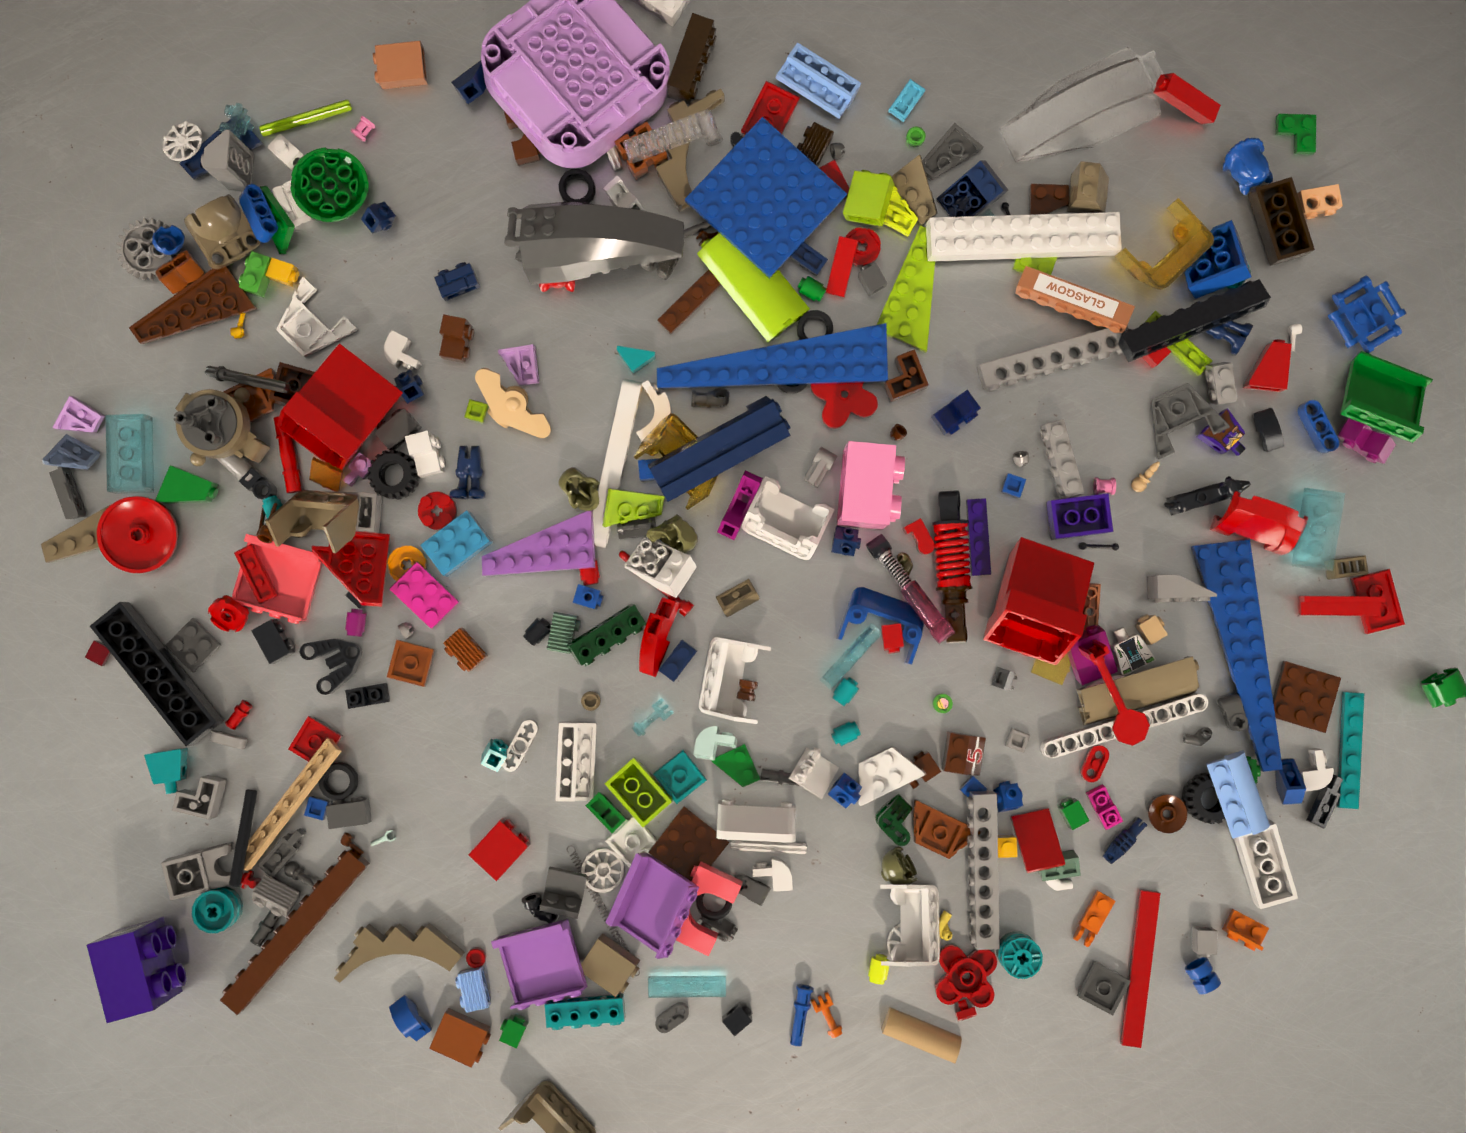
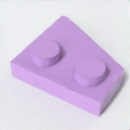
[498,344,539,386]
[53,396,105,432]

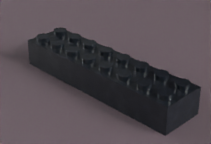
[90,602,224,747]

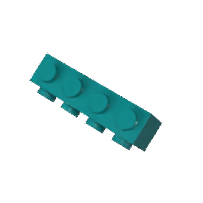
[545,994,626,1030]

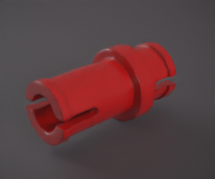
[225,700,253,730]

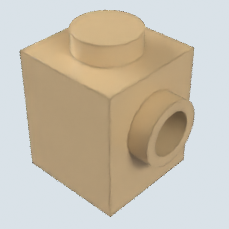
[1134,614,1168,645]

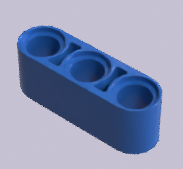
[239,184,278,243]
[1297,400,1339,453]

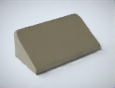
[716,579,760,617]

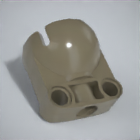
[184,194,260,269]

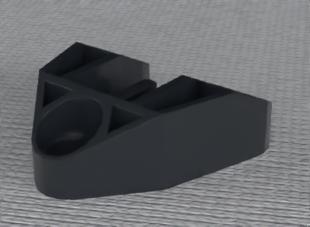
[299,639,362,695]

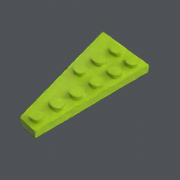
[877,225,935,353]

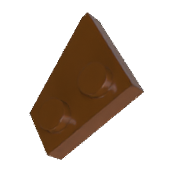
[1029,184,1069,215]

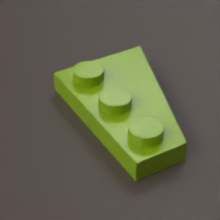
[602,488,664,527]

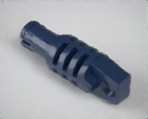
[1102,817,1148,864]

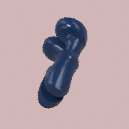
[1205,321,1253,356]
[450,446,486,499]

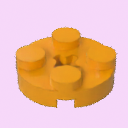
[388,546,427,581]

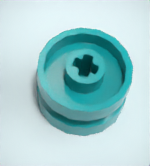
[192,886,243,934]

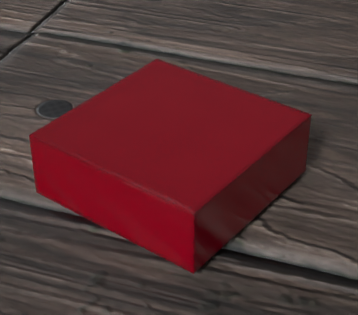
[85,640,111,666]

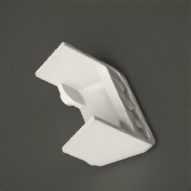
[699,637,771,724]
[716,799,796,842]
[880,885,940,966]

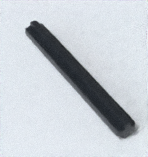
[229,789,257,887]

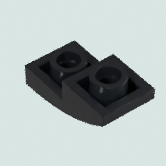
[1254,408,1284,452]
[345,683,390,709]

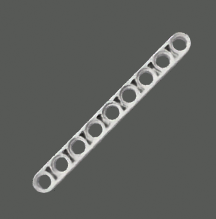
[593,379,642,548]
[1040,693,1208,758]

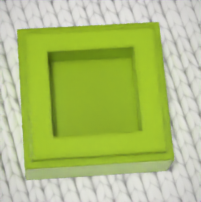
[464,399,489,423]

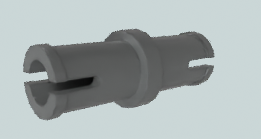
[761,769,799,786]
[250,910,279,947]

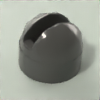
[830,143,845,159]

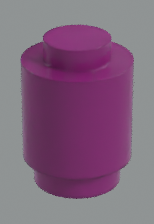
[345,608,367,637]

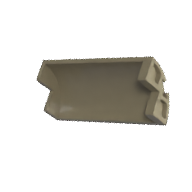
[1076,656,1199,726]

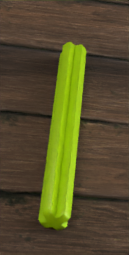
[259,99,352,136]

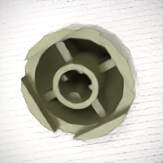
[881,846,917,885]

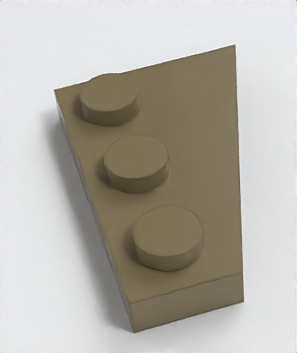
[891,155,938,225]

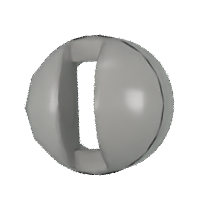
[1013,451,1029,467]
[397,622,414,639]

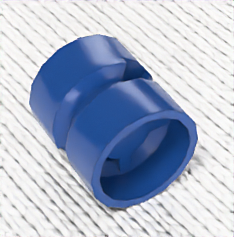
[1185,957,1221,995]

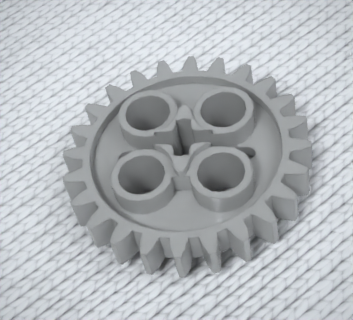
[116,218,179,281]

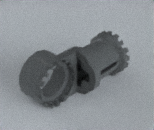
[691,388,729,408]

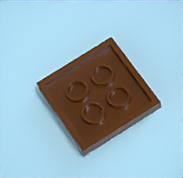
[1273,661,1341,733]
[648,806,729,881]

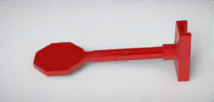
[1078,639,1150,746]

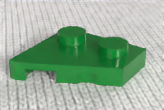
[711,744,761,787]

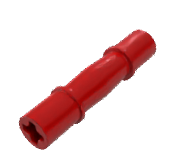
[273,416,302,493]

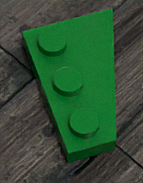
[260,186,295,255]

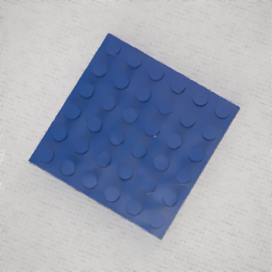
[685,117,847,278]

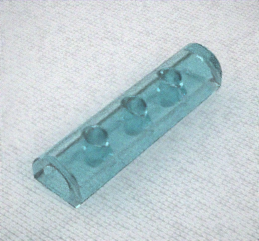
[819,623,882,690]

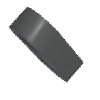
[655,1002,689,1033]

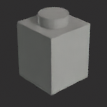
[1192,927,1218,957]

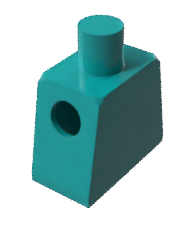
[144,748,188,794]

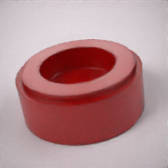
[466,947,486,968]

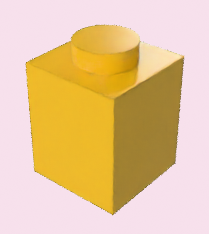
[265,258,299,287]
[998,834,1017,858]

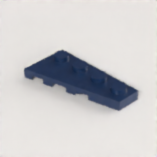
[179,114,263,179]

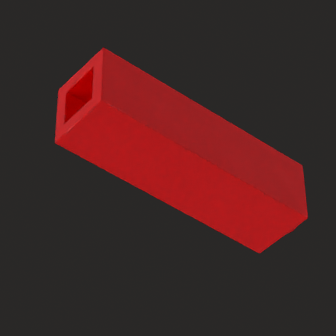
[1153,73,1221,124]

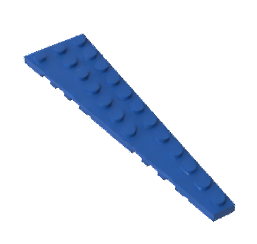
[657,323,888,389]
[1191,539,1283,772]

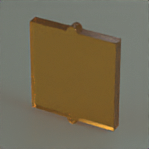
[309,457,343,492]

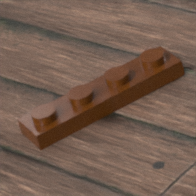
[657,269,721,334]

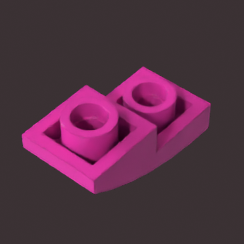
[1086,784,1123,830]

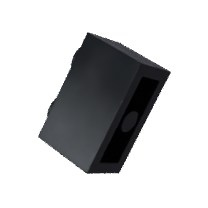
[251,619,295,664]

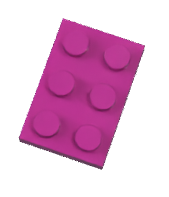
[389,561,459,629]

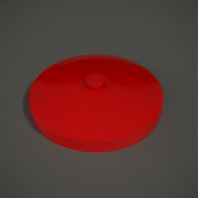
[97,496,178,573]

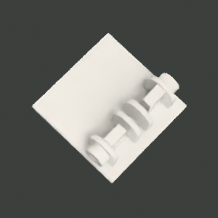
[789,747,839,799]

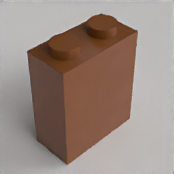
[429,1008,491,1068]

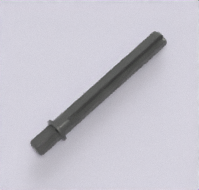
[205,366,290,393]

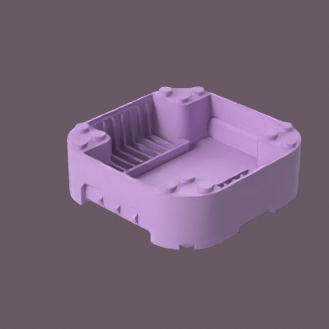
[481,0,670,168]

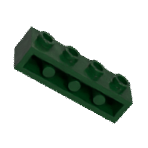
[566,604,646,666]

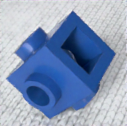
[828,773,862,808]
[993,781,1024,812]

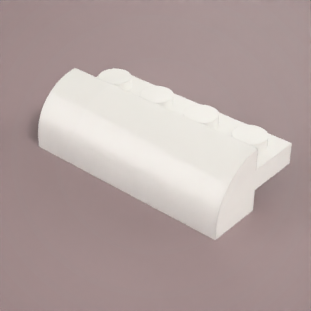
[555,722,596,801]

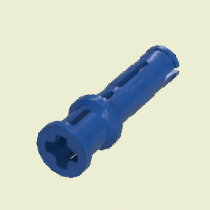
[790,984,814,1046]

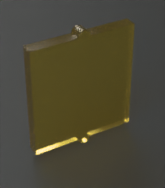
[1031,654,1071,685]

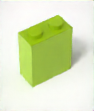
[843,170,894,226]

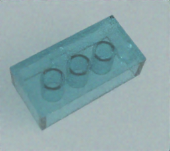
[105,414,154,494]
[1292,488,1345,572]

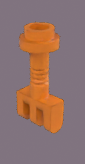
[810,992,843,1038]

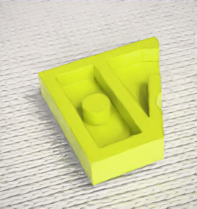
[884,186,918,237]

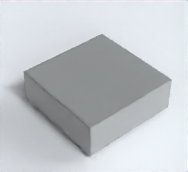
[1005,728,1030,753]

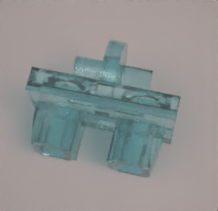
[219,103,254,139]

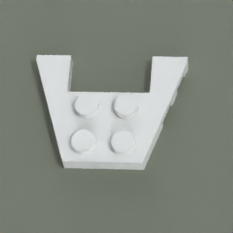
[276,277,358,357]

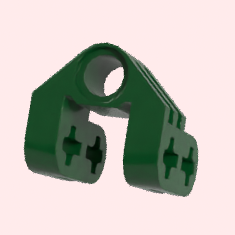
[875,794,913,846]

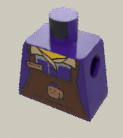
[1196,408,1246,456]

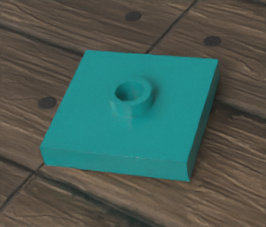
[653,750,707,804]

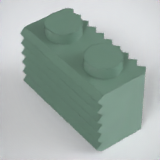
[547,612,581,654]

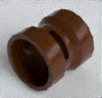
[736,679,758,701]

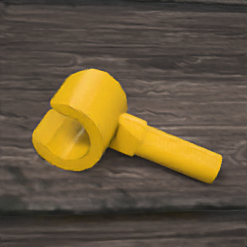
[230,313,245,339]

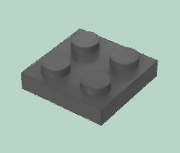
[165,618,221,672]
[1077,961,1131,1016]

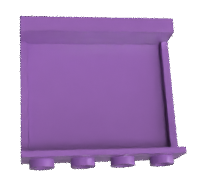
[606,853,699,959]
[491,919,588,1010]

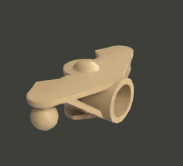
[475,368,551,438]

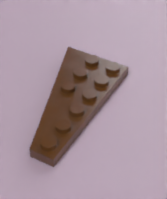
[129,262,257,344]

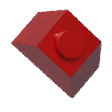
[1243,339,1292,392]

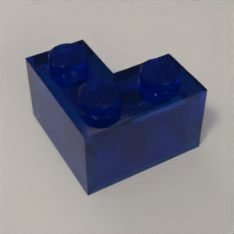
[931,389,981,435]

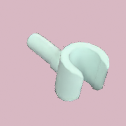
[370,830,396,846]

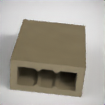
[581,933,640,997]

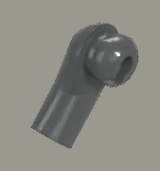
[1183,727,1212,746]

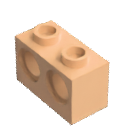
[1297,184,1343,219]

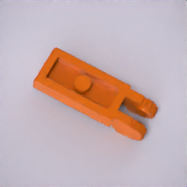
[1073,890,1116,947]

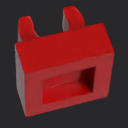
[955,999,977,1022]

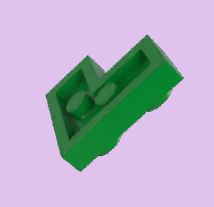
[1276,114,1316,154]

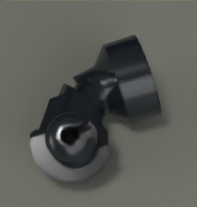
[521,893,559,923]

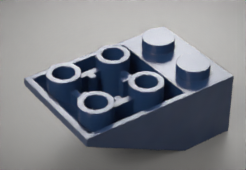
[936,160,1008,217]

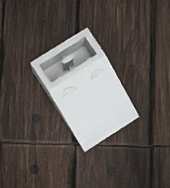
[624,536,697,598]

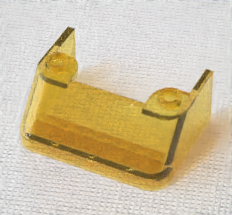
[1115,198,1214,290]
[634,413,718,510]

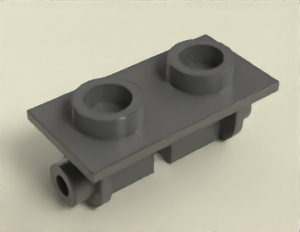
[617,517,656,539]
[697,910,738,942]

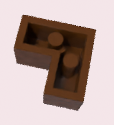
[439,314,474,363]
[884,349,929,402]

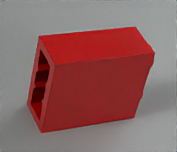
[468,818,530,881]

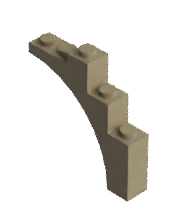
[656,89,725,212]
[334,923,465,983]

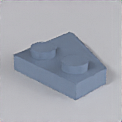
[42,434,100,470]

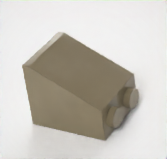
[1067,161,1109,213]

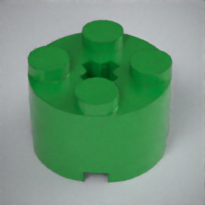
[1421,667,1466,708]

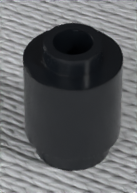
[523,617,551,646]

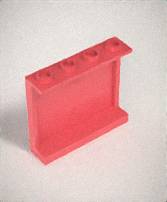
[232,534,323,624]

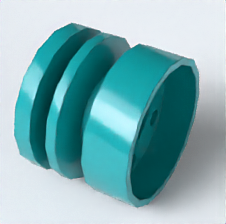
[996,931,1043,979]

